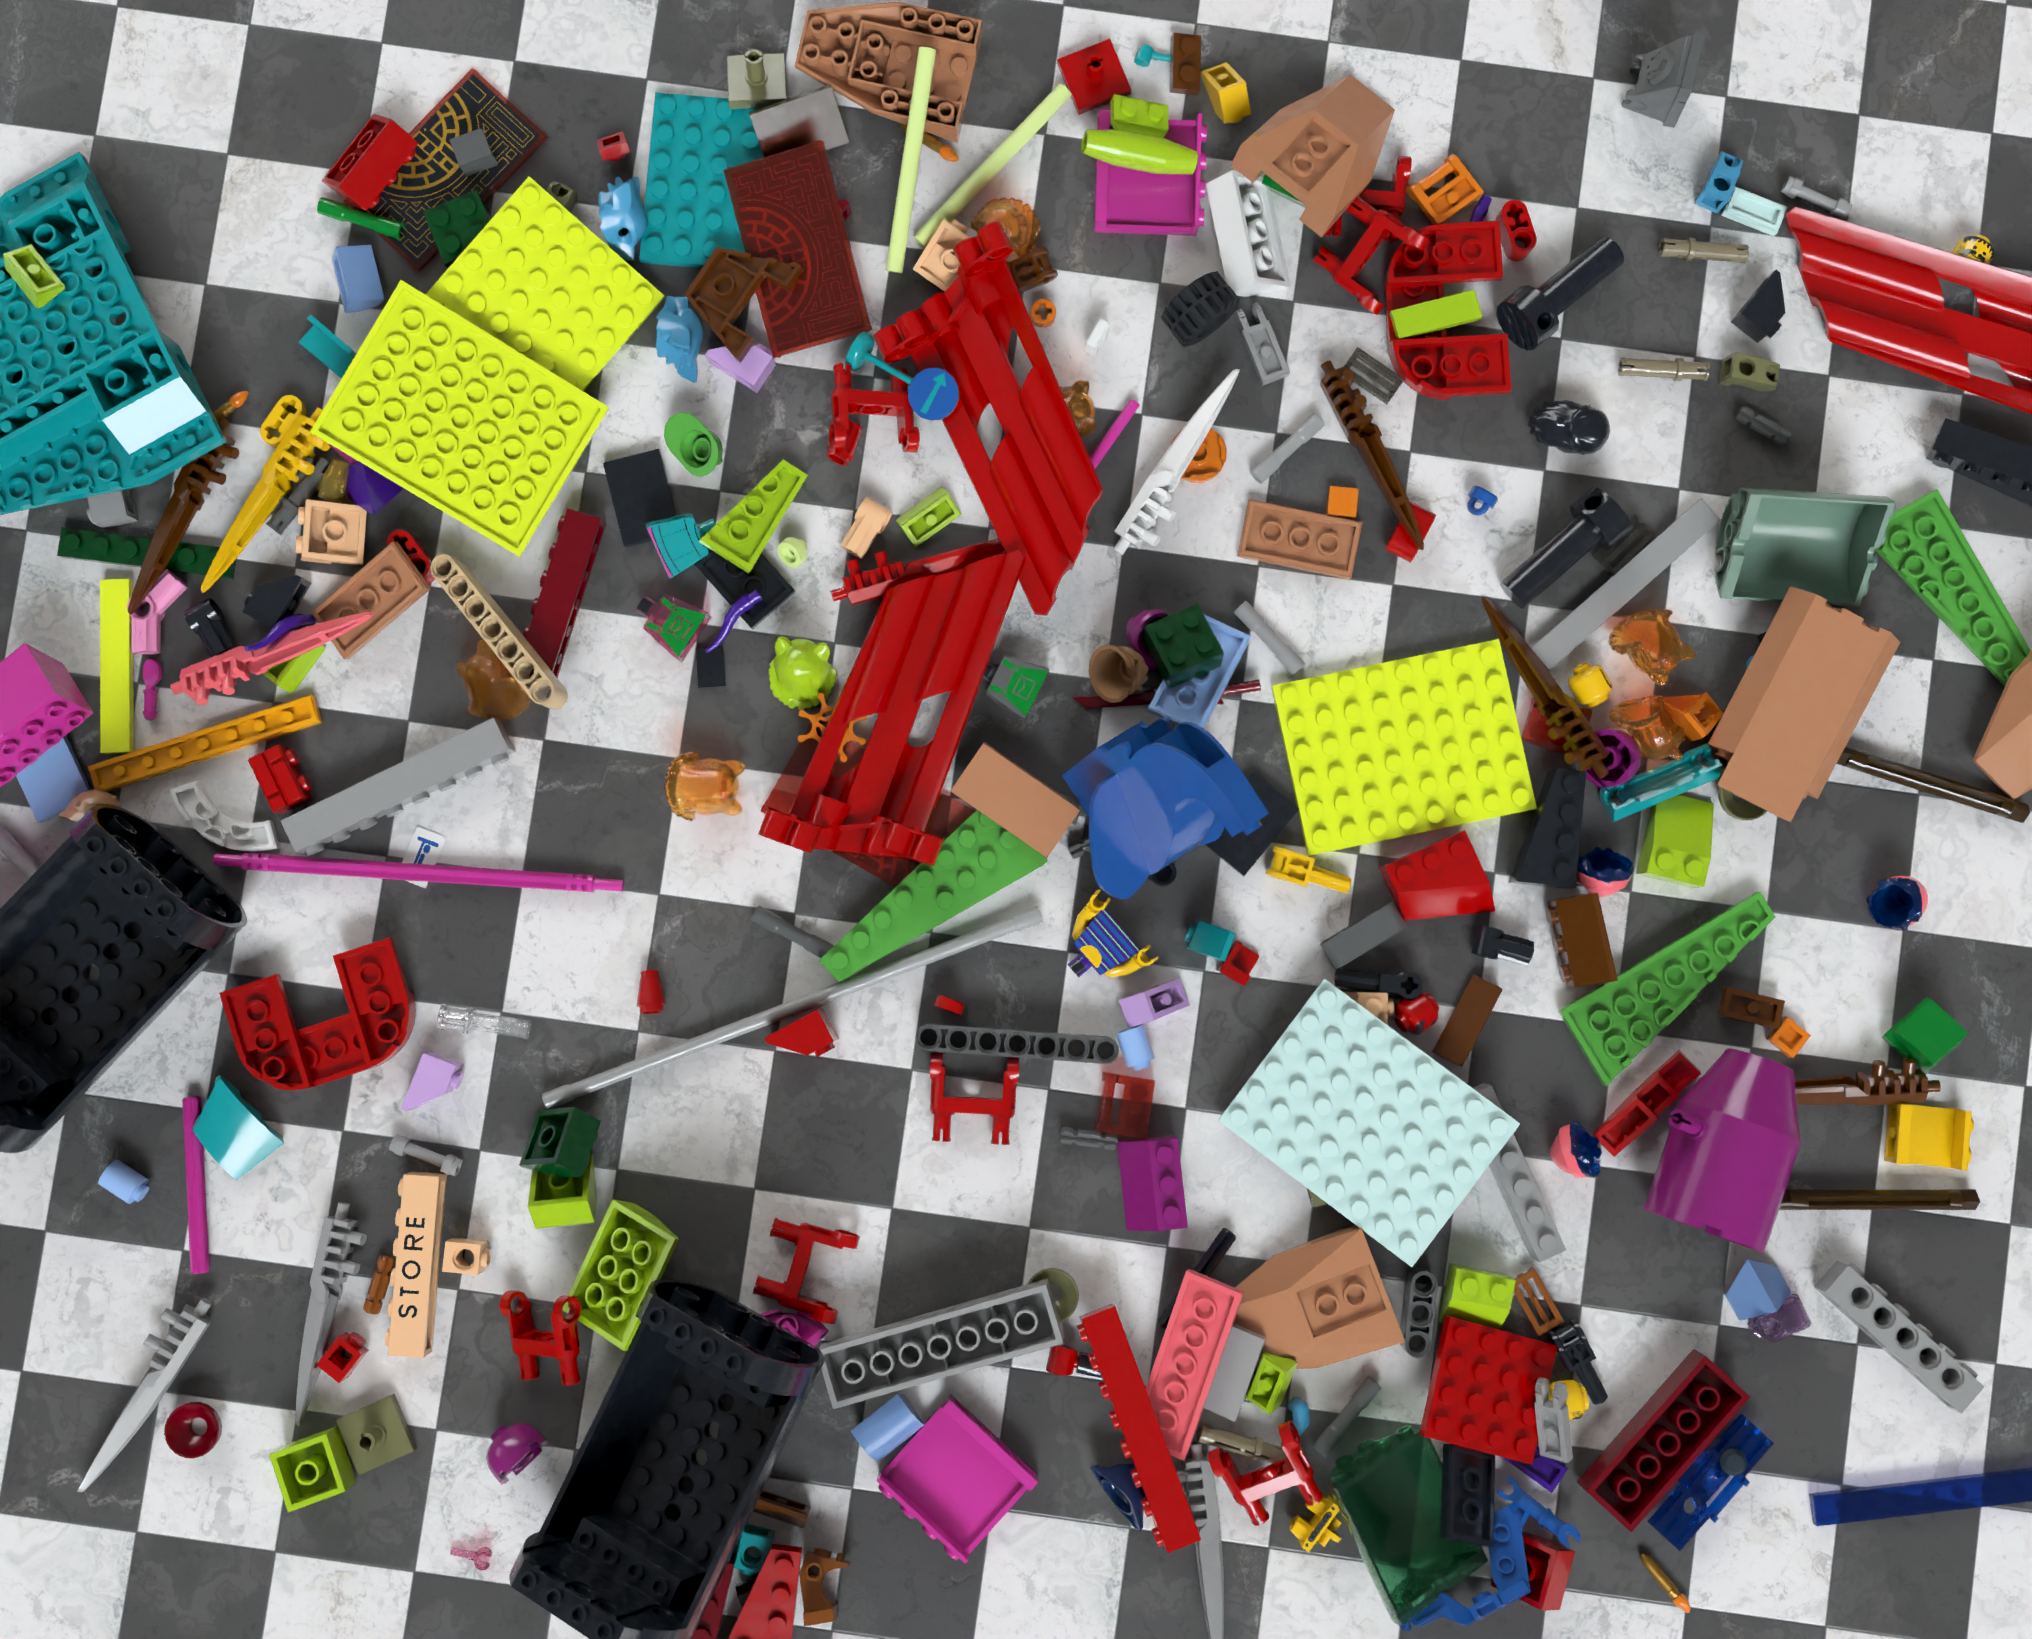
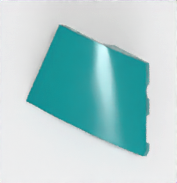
[192,1075,284,1180]

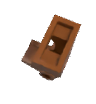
[799,1547,851,1626]

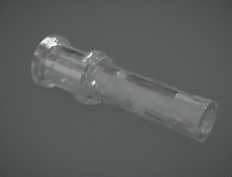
[437,1003,531,1039]

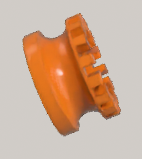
[1030,299,1056,328]

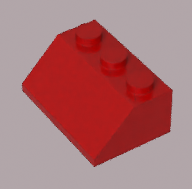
[321,114,419,211]

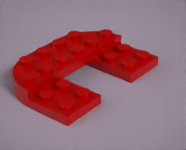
[1384,221,1512,400]
[219,937,416,1090]

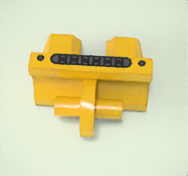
[1288,1495,1342,1552]

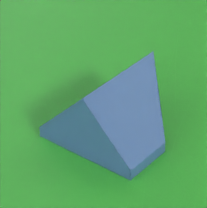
[1724,1258,1791,1321]

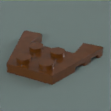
[684,247,804,363]

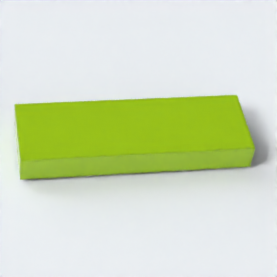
[1390,289,1483,340]

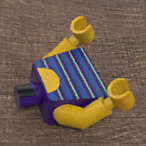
[1067,890,1158,978]

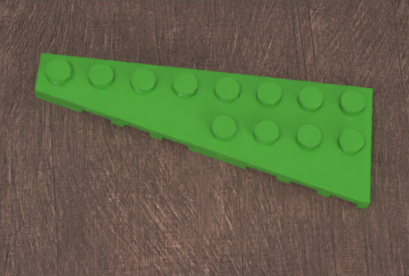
[1875,489,2031,686]
[819,810,1048,982]
[1558,892,1776,1086]

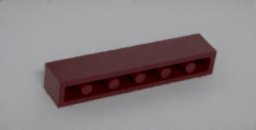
[523,508,606,678]

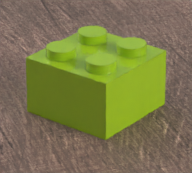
[269,1426,357,1512]

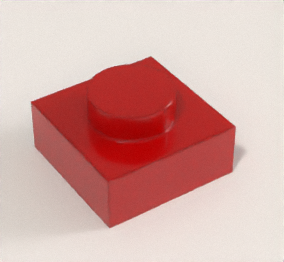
[596,131,630,161]

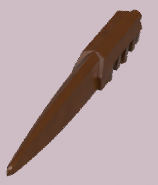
[1320,360,1424,550]
[128,417,239,615]
[1482,597,1610,779]
[1795,1058,1941,1106]

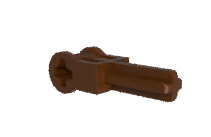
[1008,247,1058,293]

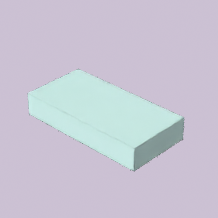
[1721,186,1788,236]

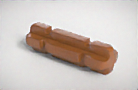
[363,1255,396,1315]

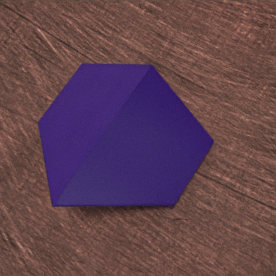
[343,461,404,515]

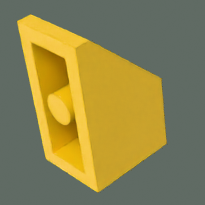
[1200,62,1251,124]

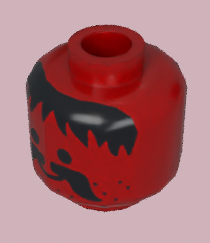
[1394,992,1439,1035]

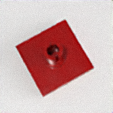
[1057,39,1131,115]

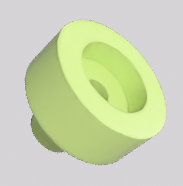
[777,537,807,568]

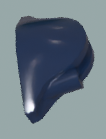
[1090,1464,1145,1531]

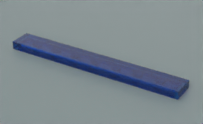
[1809,1468,2032,1526]

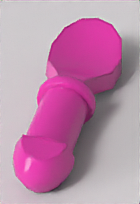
[142,659,162,721]

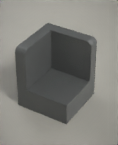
[449,128,498,177]

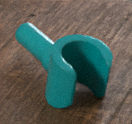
[1134,45,1171,67]

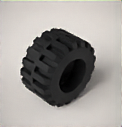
[1161,271,1240,347]

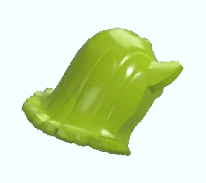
[768,636,838,710]

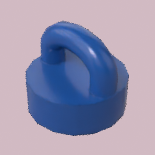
[1467,485,1498,516]

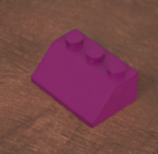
[1117,1135,1188,1231]

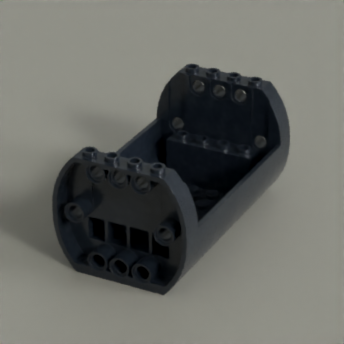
[0,804,247,1153]
[509,1279,825,1639]

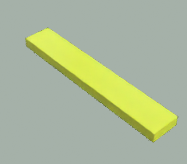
[100,579,134,754]

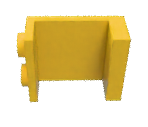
[1884,1103,1974,1171]

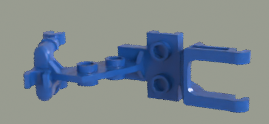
[1398,1476,1581,1631]

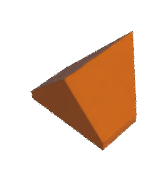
[1652,692,1724,742]

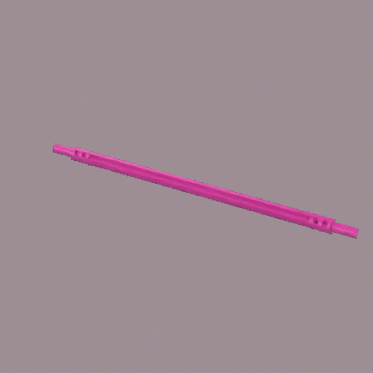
[213,853,624,893]

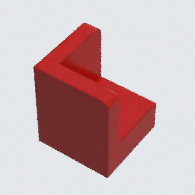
[1217,940,1259,986]

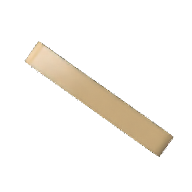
[430,554,568,710]

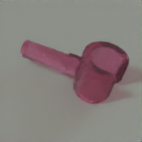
[450,1547,492,1570]

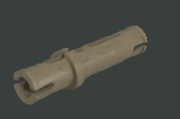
[1658,238,1749,264]
[1618,357,1710,381]
[1197,1423,1287,1464]

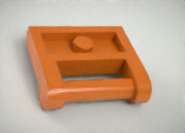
[1406,154,1484,225]

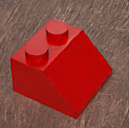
[764,1008,839,1057]
[1490,1531,1575,1611]

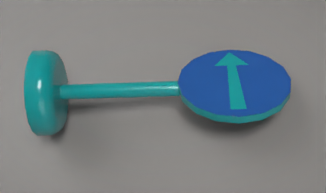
[845,331,959,421]

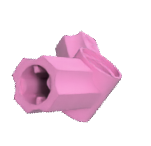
[127,569,188,655]

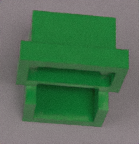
[1882,997,1968,1075]

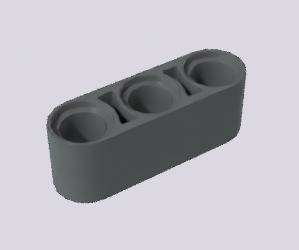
[1320,901,1407,969]
[1400,1267,1438,1358]

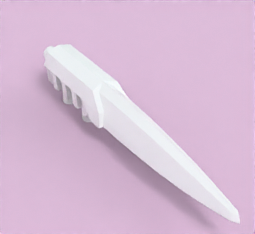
[1113,369,1240,555]

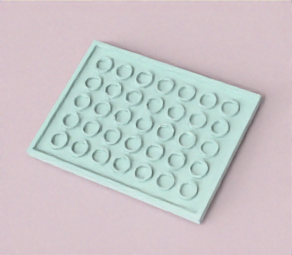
[1218,978,1520,1267]

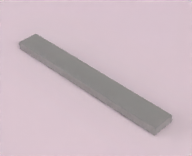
[1531,498,1721,671]

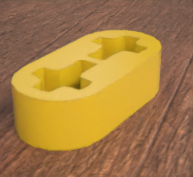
[260,395,307,448]

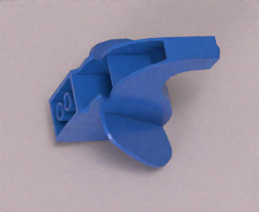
[1062,717,1269,899]

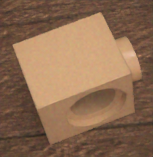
[442,1237,491,1275]

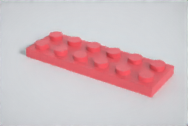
[1146,1269,1244,1461]

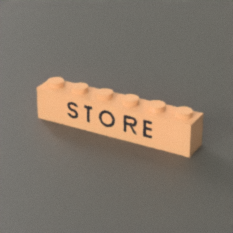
[385,1171,447,1358]

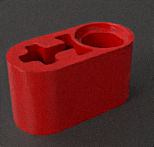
[1495,200,1537,262]
[1385,501,1436,563]
[387,530,435,584]

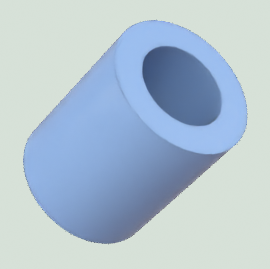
[1115,1024,1155,1071]
[98,1159,149,1204]

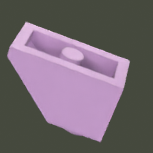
[705,343,776,393]
[1119,978,1190,1028]
[401,1052,464,1111]

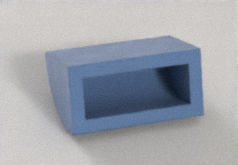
[332,245,385,313]
[850,1394,925,1462]

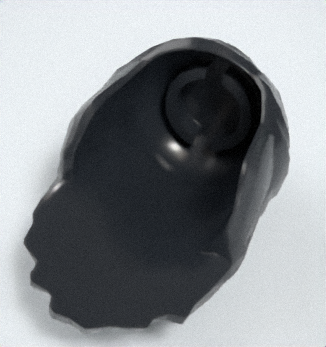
[1528,400,1610,455]

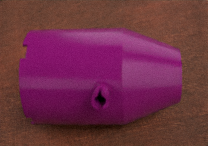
[1643,1048,1801,1253]

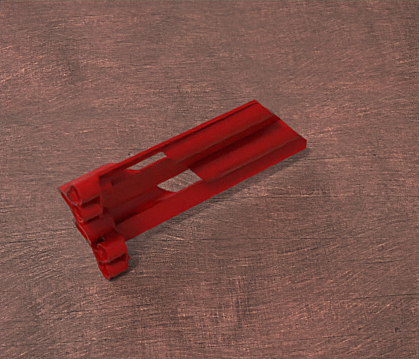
[1785,206,2032,414]
[873,221,1103,616]
[758,550,1026,866]

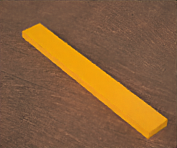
[88,694,323,792]

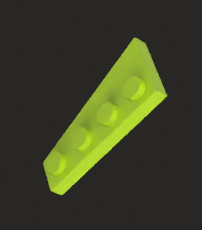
[698,459,808,573]

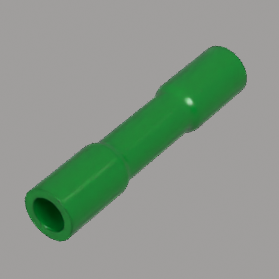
[317,197,406,240]

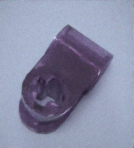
[1747,1294,1812,1343]

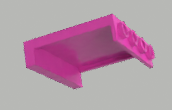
[1094,110,1207,236]
[877,1394,1038,1564]

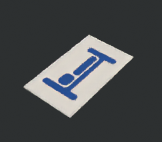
[402,826,447,889]

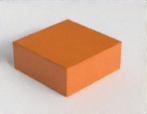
[1326,486,1359,519]
[1766,1017,1811,1058]

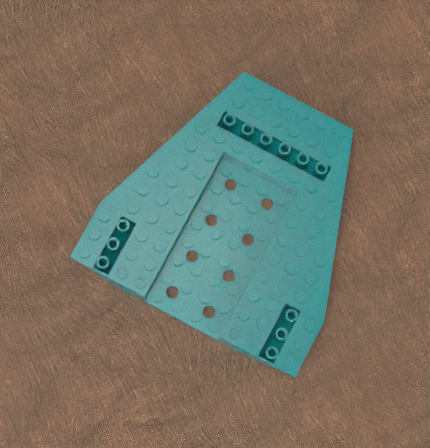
[0,152,227,515]

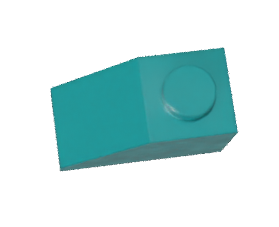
[1184,921,1236,961]

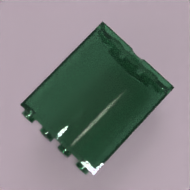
[1326,1425,1488,1625]

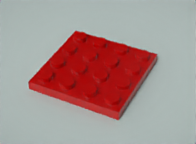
[1419,1315,1557,1465]

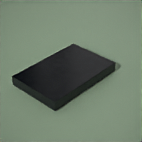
[603,449,677,548]
[694,550,795,630]
[1205,772,1299,876]
[1440,1444,1495,1547]

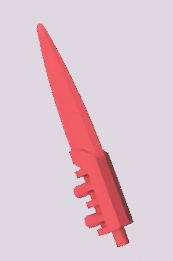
[170,612,373,705]

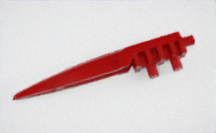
[830,539,1005,606]

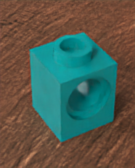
[734,1524,775,1576]

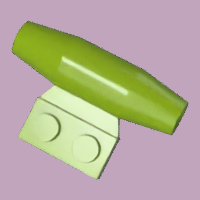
[1081,94,1198,175]

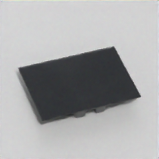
[696,646,726,688]

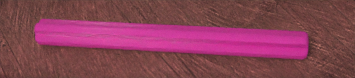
[182,1096,209,1274]

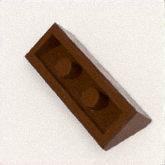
[1432,974,1503,1067]
[753,1490,811,1528]

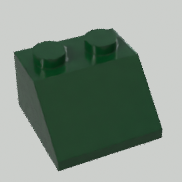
[519,1107,601,1178]

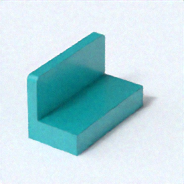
[299,314,357,379]

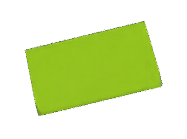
[3,244,65,309]
[896,487,962,548]
[263,629,326,693]
[1246,1352,1298,1415]

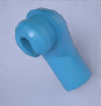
[1288,1397,1310,1436]

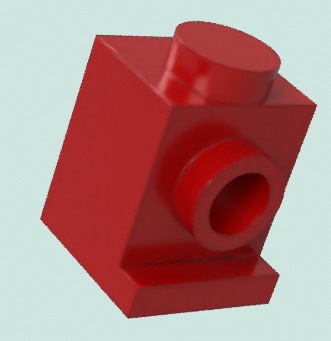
[316,1332,369,1383]

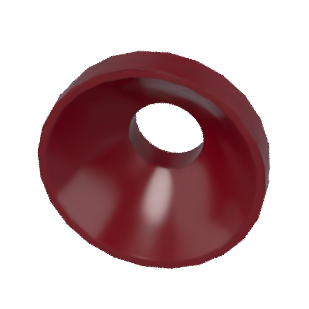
[164,1402,222,1459]

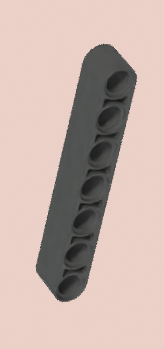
[915,1023,1119,1064]

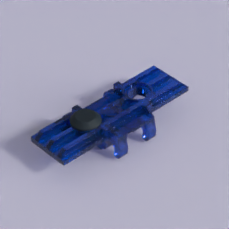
[1647,1414,1774,1551]

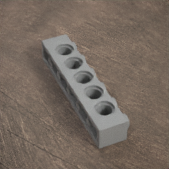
[1814,1261,1984,1414]

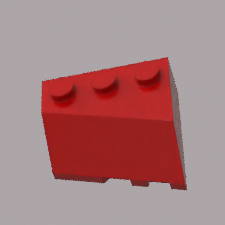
[1379,830,1495,921]

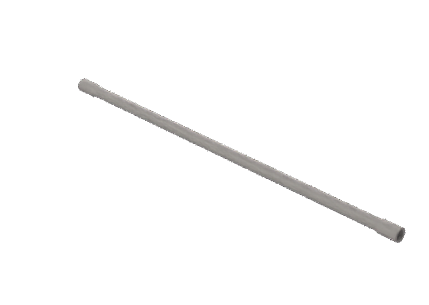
[542,906,1043,1110]

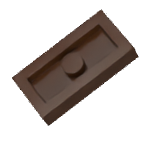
[1170,32,1201,95]
[1717,987,1785,1029]

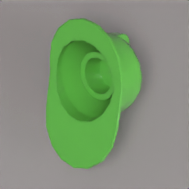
[664,412,723,477]

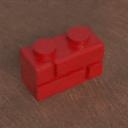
[248,744,313,814]

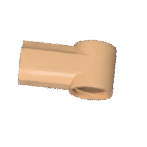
[840,497,893,559]

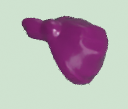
[1125,609,1168,672]

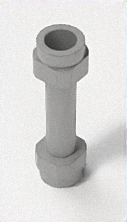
[1780,176,1852,220]
[389,1134,463,1176]

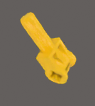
[1265,846,1352,894]

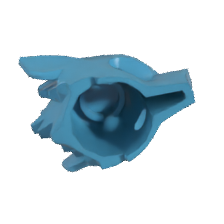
[598,176,647,261]
[656,296,704,383]

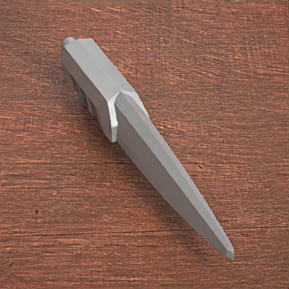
[295,1202,367,1426]
[77,1298,212,1492]
[1176,1442,1224,1639]

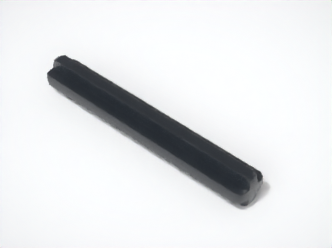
[1158,1228,1236,1330]

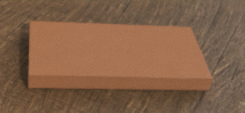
[1237,499,1363,580]
[311,541,431,659]
[951,742,1081,857]

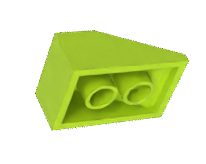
[1636,795,1714,888]

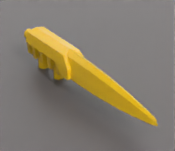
[201,407,331,593]

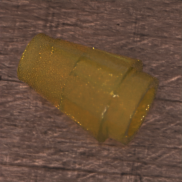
[317,458,350,503]

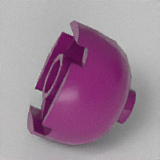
[1585,728,1641,787]
[486,1423,548,1485]

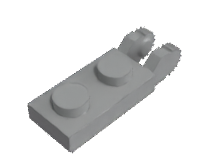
[1235,302,1290,386]
[1534,1377,1573,1463]

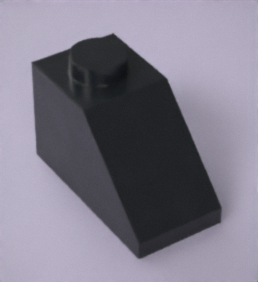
[1731,270,1786,343]
[243,575,311,628]

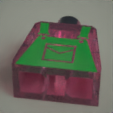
[636,594,712,663]

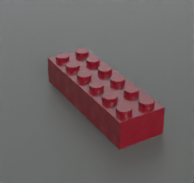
[1577,1349,1750,1533]

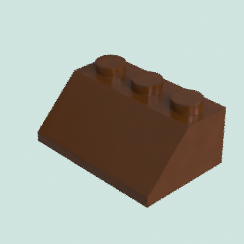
[1546,893,1618,987]

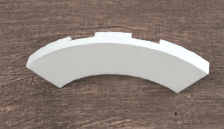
[169,781,280,852]

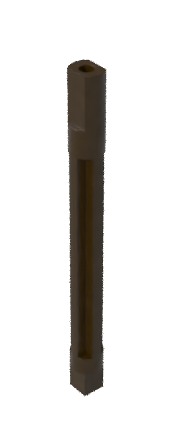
[1836,746,2031,823]
[1779,1189,1980,1210]

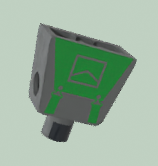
[982,656,1049,722]

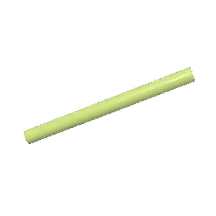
[885,47,936,274]
[913,83,1071,249]

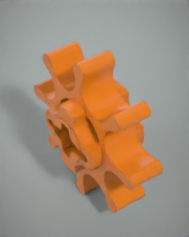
[797,693,867,763]

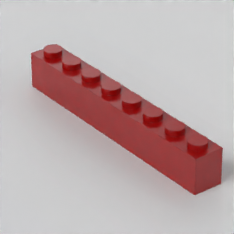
[1077,1304,1201,1554]

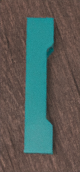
[1599,743,1722,822]

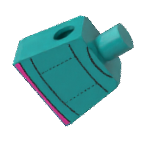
[645,513,716,579]

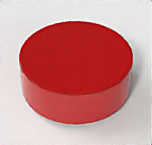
[934,995,965,1016]

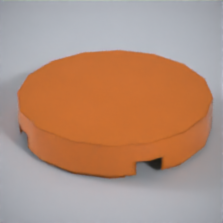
[1171,428,1227,483]

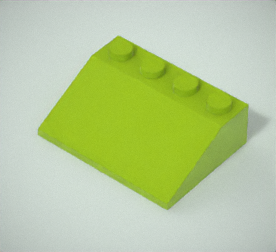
[562,1199,679,1351]

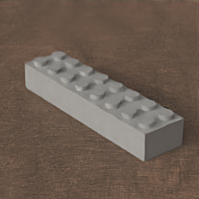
[819,1278,1066,1409]

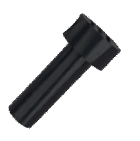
[1496,237,1624,351]
[1500,487,1633,609]

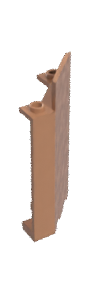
[1708,586,1900,822]

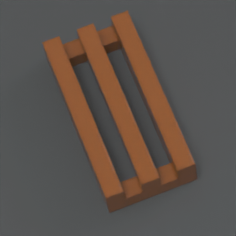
[1513,1267,1564,1336]

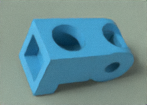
[1694,151,1743,214]

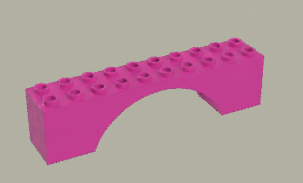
[0,643,93,788]

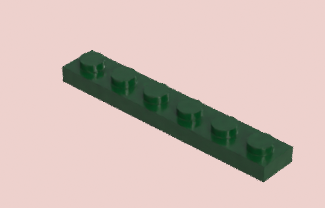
[57,527,237,579]

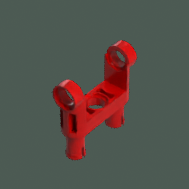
[1324,156,1412,242]
[1313,196,1430,315]
[829,363,920,453]
[930,1053,1020,1145]
[753,1218,860,1324]
[499,1290,581,1386]
[1208,1420,1324,1526]

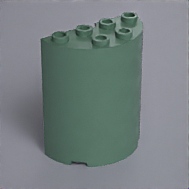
[1715,488,1895,607]

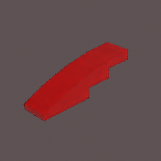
[1593,1050,1701,1157]

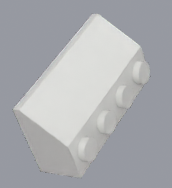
[1206,170,1290,297]

